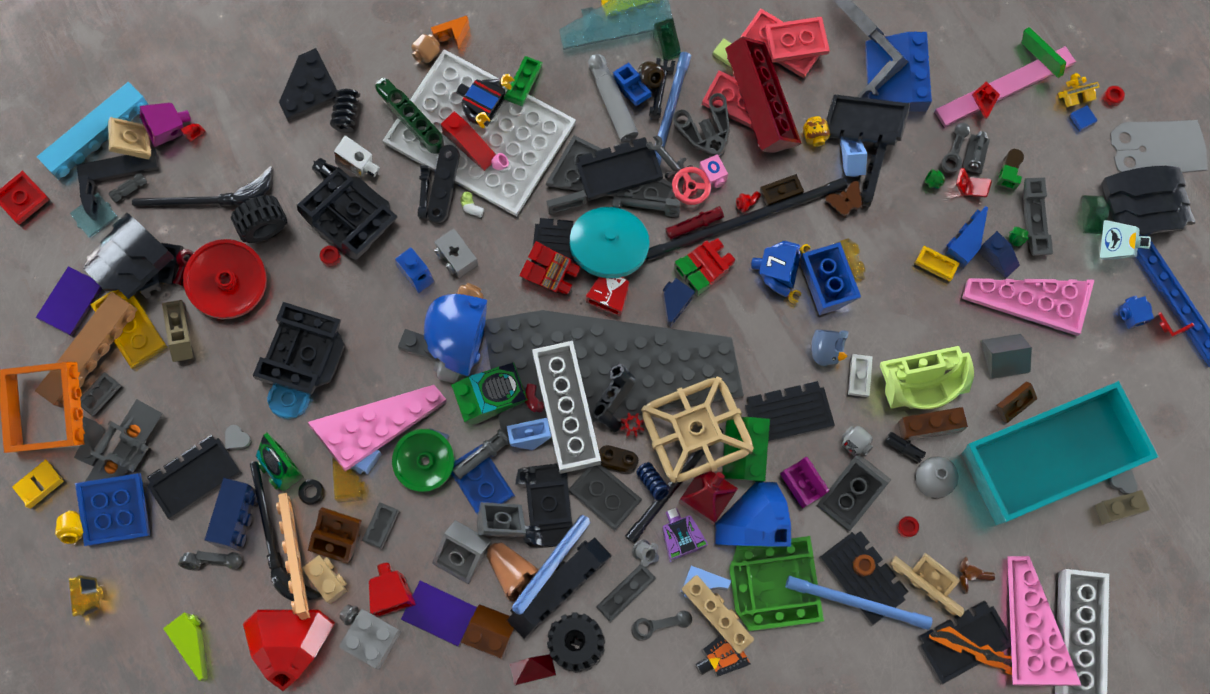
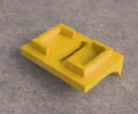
[12,459,64,509]

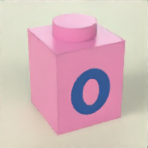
[699,154,728,188]

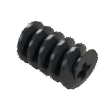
[330,89,360,132]

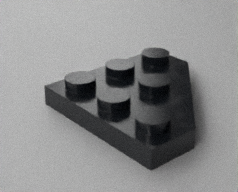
[279,48,337,121]

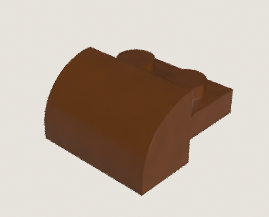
[308,507,362,564]

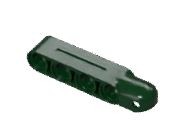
[375,78,444,154]

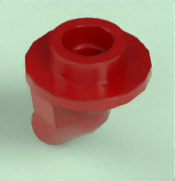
[736,191,761,213]

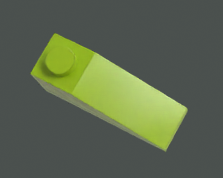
[163,612,208,682]

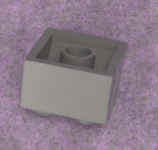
[432,520,491,584]

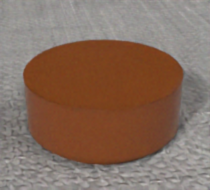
[853,554,875,576]

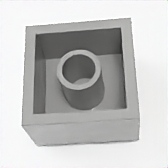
[339,609,401,670]

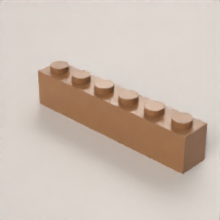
[35,291,138,408]

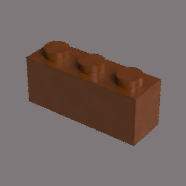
[898,407,968,441]

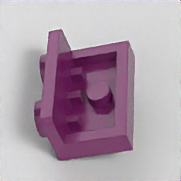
[780,457,829,509]

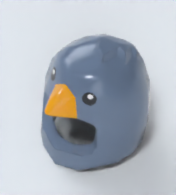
[812,329,849,367]

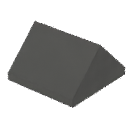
[981,334,1032,379]

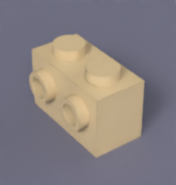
[302,555,348,604]

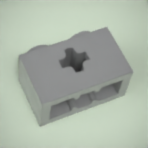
[434,229,478,278]

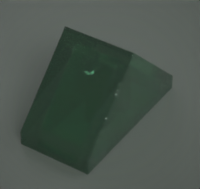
[653,18,681,60]
[1082,195,1110,234]

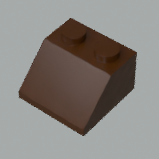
[461,604,515,660]

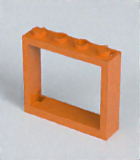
[0,362,85,453]

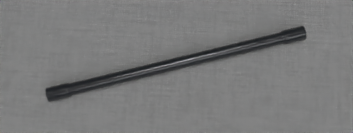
[646,177,848,261]

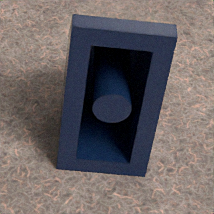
[978,231,1020,279]
[663,278,695,328]

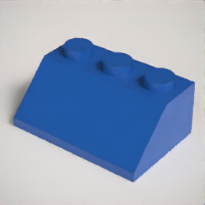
[800,242,861,315]

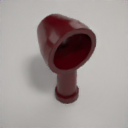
[173,249,194,286]

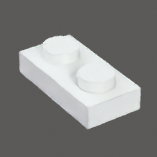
[848,354,873,397]

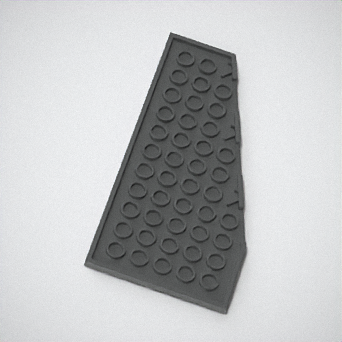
[484,310,744,438]

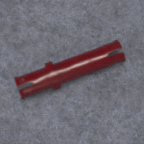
[665,206,724,240]

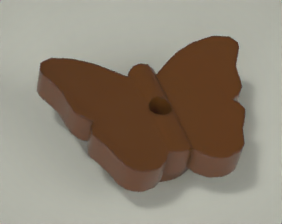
[826,181,862,216]

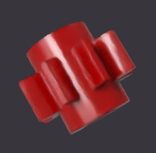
[620,413,644,438]

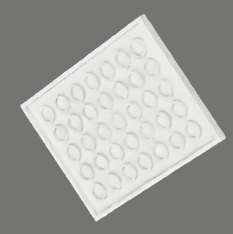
[382,49,576,217]

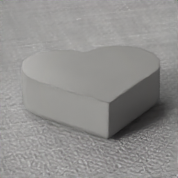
[225,425,251,450]
[1109,469,1138,494]

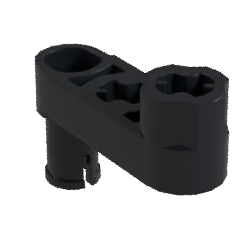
[592,364,636,433]

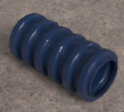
[636,462,670,500]

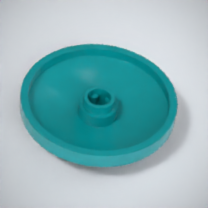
[570,207,650,278]

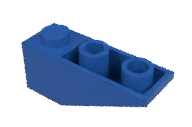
[945,206,988,269]

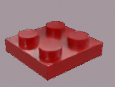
[0,170,50,225]

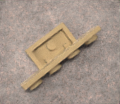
[891,553,964,617]
[681,575,754,654]

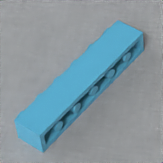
[37,81,149,180]

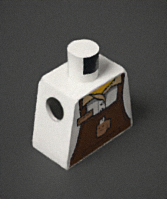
[334,136,380,177]

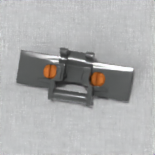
[85,399,163,482]

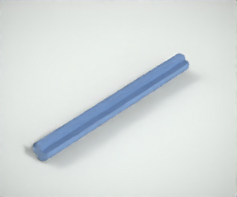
[512,515,590,615]

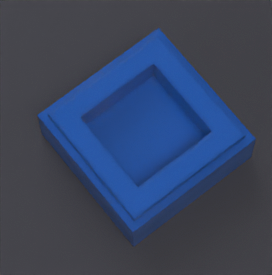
[1069,105,1098,131]

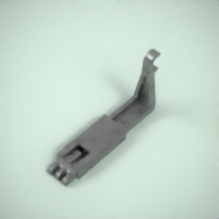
[833,0,908,98]

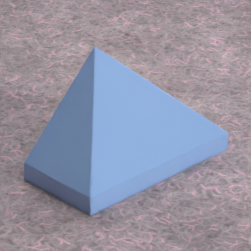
[507,418,551,451]

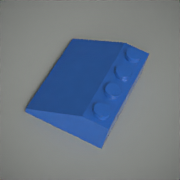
[865,32,932,112]

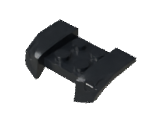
[515,463,573,547]

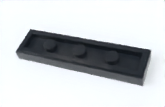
[76,149,159,183]

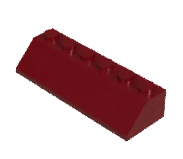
[725,36,802,153]

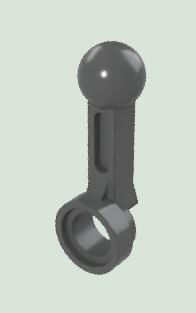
[941,122,970,173]
[178,551,242,570]
[631,611,692,641]

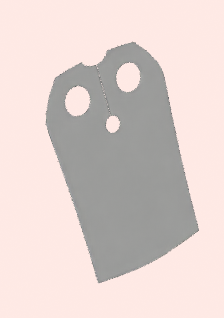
[1111,120,1208,172]

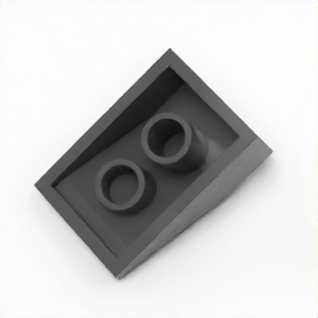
[817,455,892,531]

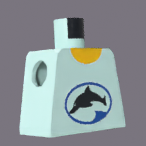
[1100,220,1151,260]

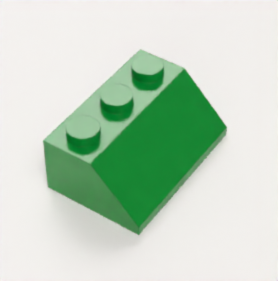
[722,417,770,482]

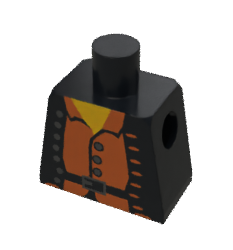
[696,635,751,677]

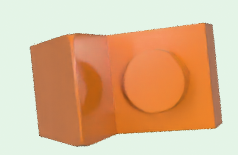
[431,15,470,49]

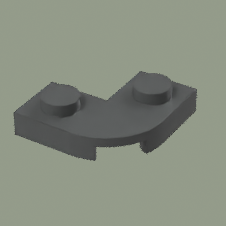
[65,416,105,467]

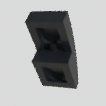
[79,175,99,220]
[156,243,183,284]

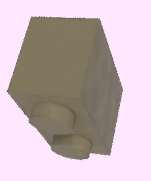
[1094,490,1150,525]

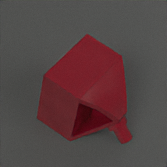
[679,471,738,526]

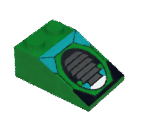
[452,362,528,425]
[256,432,304,492]

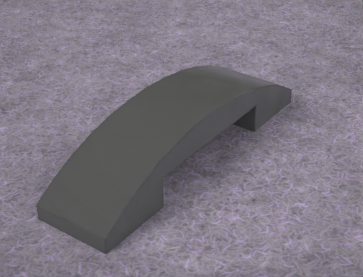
[1024,177,1053,256]

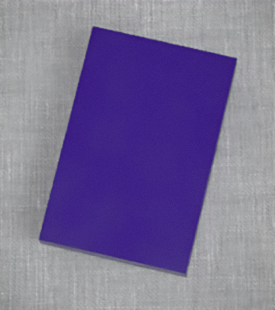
[36,266,103,337]
[401,581,477,647]

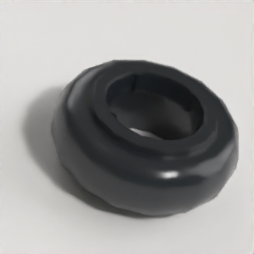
[298,479,324,505]

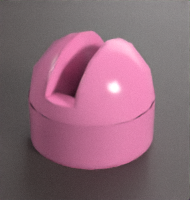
[491,153,509,170]

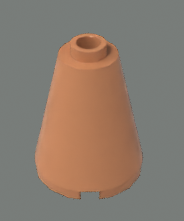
[487,543,539,602]

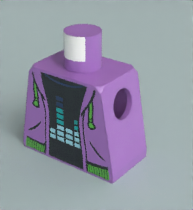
[662,508,708,562]

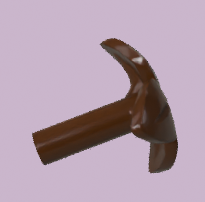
[959,557,995,594]

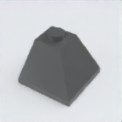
[476,502,526,537]

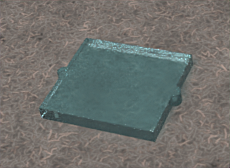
[70,193,118,238]

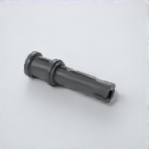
[453,429,510,480]

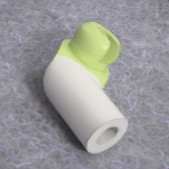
[460,192,484,218]

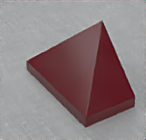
[510,654,556,686]

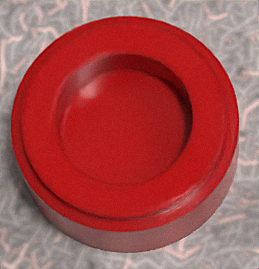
[1103,86,1125,106]
[320,246,341,267]
[897,516,919,538]

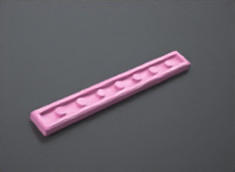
[935,46,1076,127]

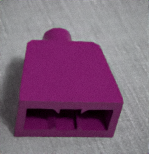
[140,103,191,147]

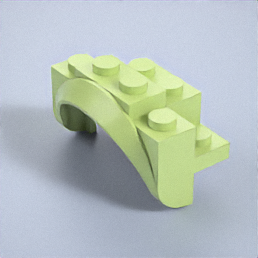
[880,346,974,409]

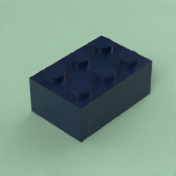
[205,478,258,552]

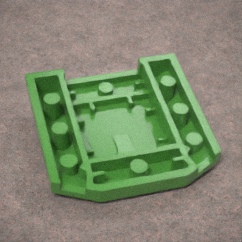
[729,536,824,631]

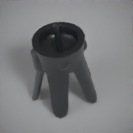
[312,158,338,180]

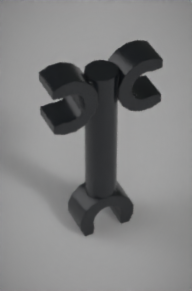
[418,165,431,219]

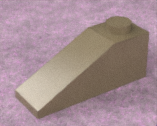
[162,300,193,362]

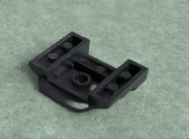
[1101,166,1196,236]
[297,167,398,260]
[83,213,174,299]
[253,302,345,395]

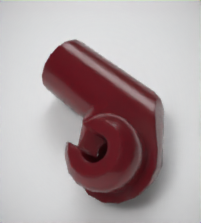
[525,383,544,413]

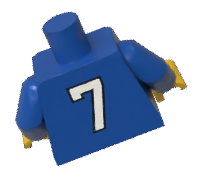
[751,241,810,304]

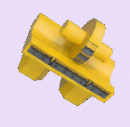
[1058,73,1099,107]

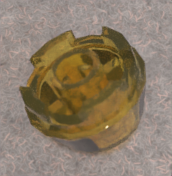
[69,575,103,617]

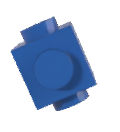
[1119,296,1154,329]

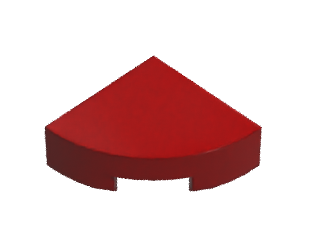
[180,124,205,142]

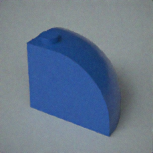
[424,294,487,376]

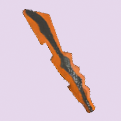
[929,626,1012,675]

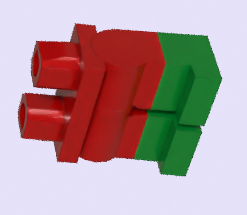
[674,238,735,297]

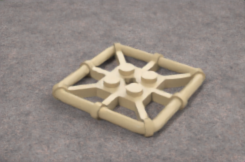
[641,376,754,484]

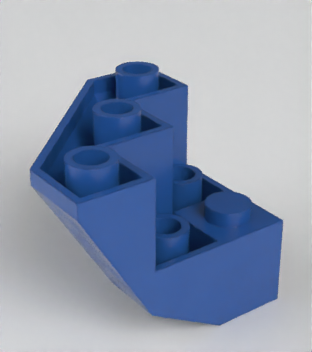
[715,482,791,547]

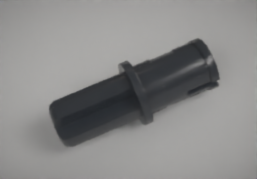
[885,432,926,463]

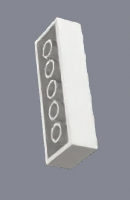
[532,341,601,474]
[1055,569,1109,694]

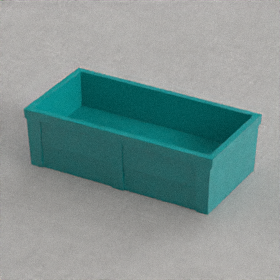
[961,381,1159,525]

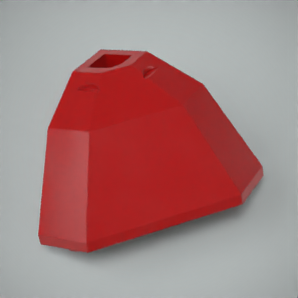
[243,610,335,691]

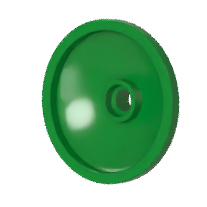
[392,429,454,492]

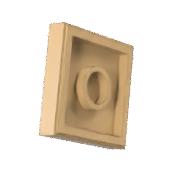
[108,117,151,160]

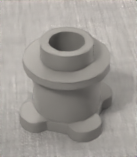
[632,539,659,567]

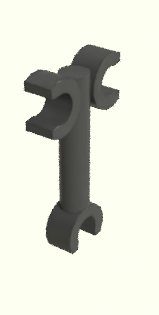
[646,135,693,184]

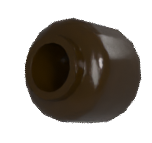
[637,61,665,89]

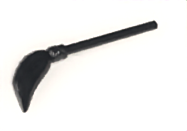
[132,166,273,206]
[250,461,322,601]

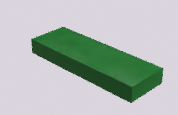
[1022,27,1066,78]
[504,56,543,106]

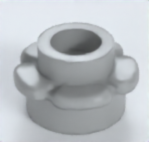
[339,604,358,625]

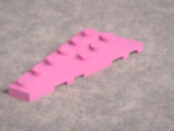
[962,278,1094,336]
[308,385,447,471]
[1008,556,1082,686]

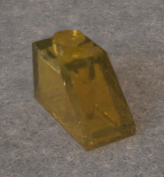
[332,458,366,503]

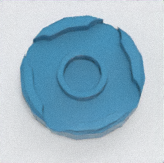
[267,384,310,420]

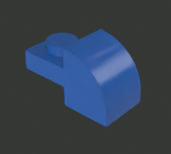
[613,62,652,106]

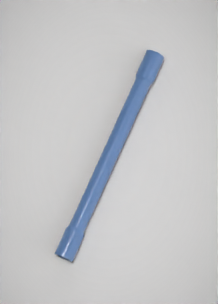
[654,52,691,165]
[785,576,932,630]

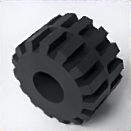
[547,612,605,673]

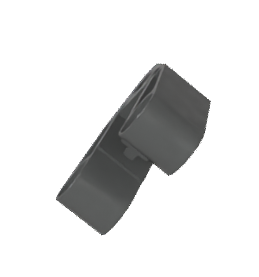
[673,93,730,157]

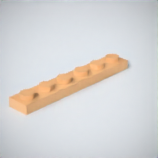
[276,493,310,620]

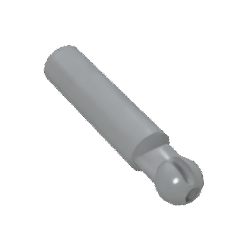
[588,54,639,142]

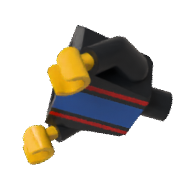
[456,74,515,128]

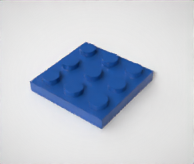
[75,473,150,546]

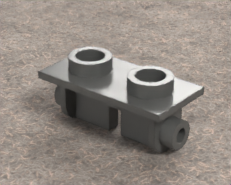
[963,131,990,174]

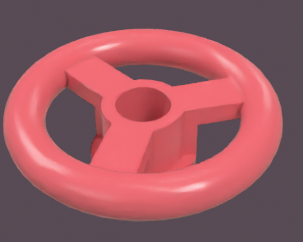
[672,167,711,205]

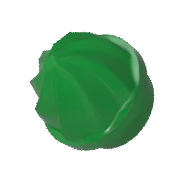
[924,169,945,189]
[1009,226,1029,246]

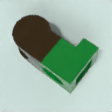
[997,149,1024,190]

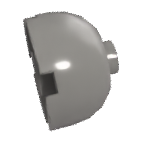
[916,456,959,498]

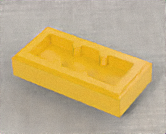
[914,246,960,282]

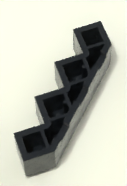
[507,538,612,639]

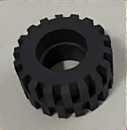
[231,195,287,243]

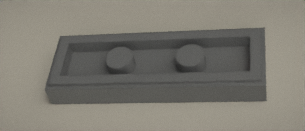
[596,564,656,623]

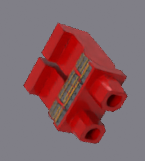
[519,241,581,294]

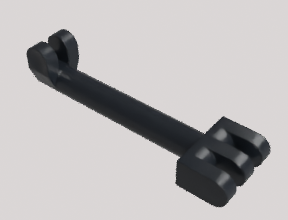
[649,58,676,120]

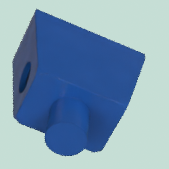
[395,248,435,293]

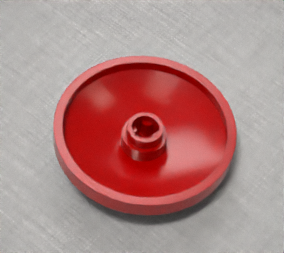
[183,239,267,319]

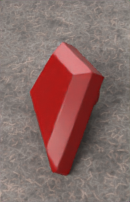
[972,81,1000,119]

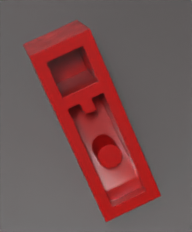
[440,111,496,171]

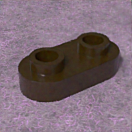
[599,445,639,473]

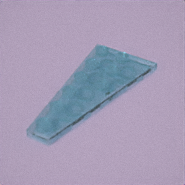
[559,0,674,50]

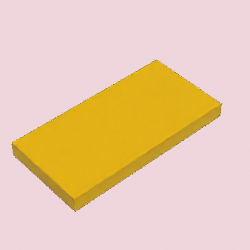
[90,290,168,369]

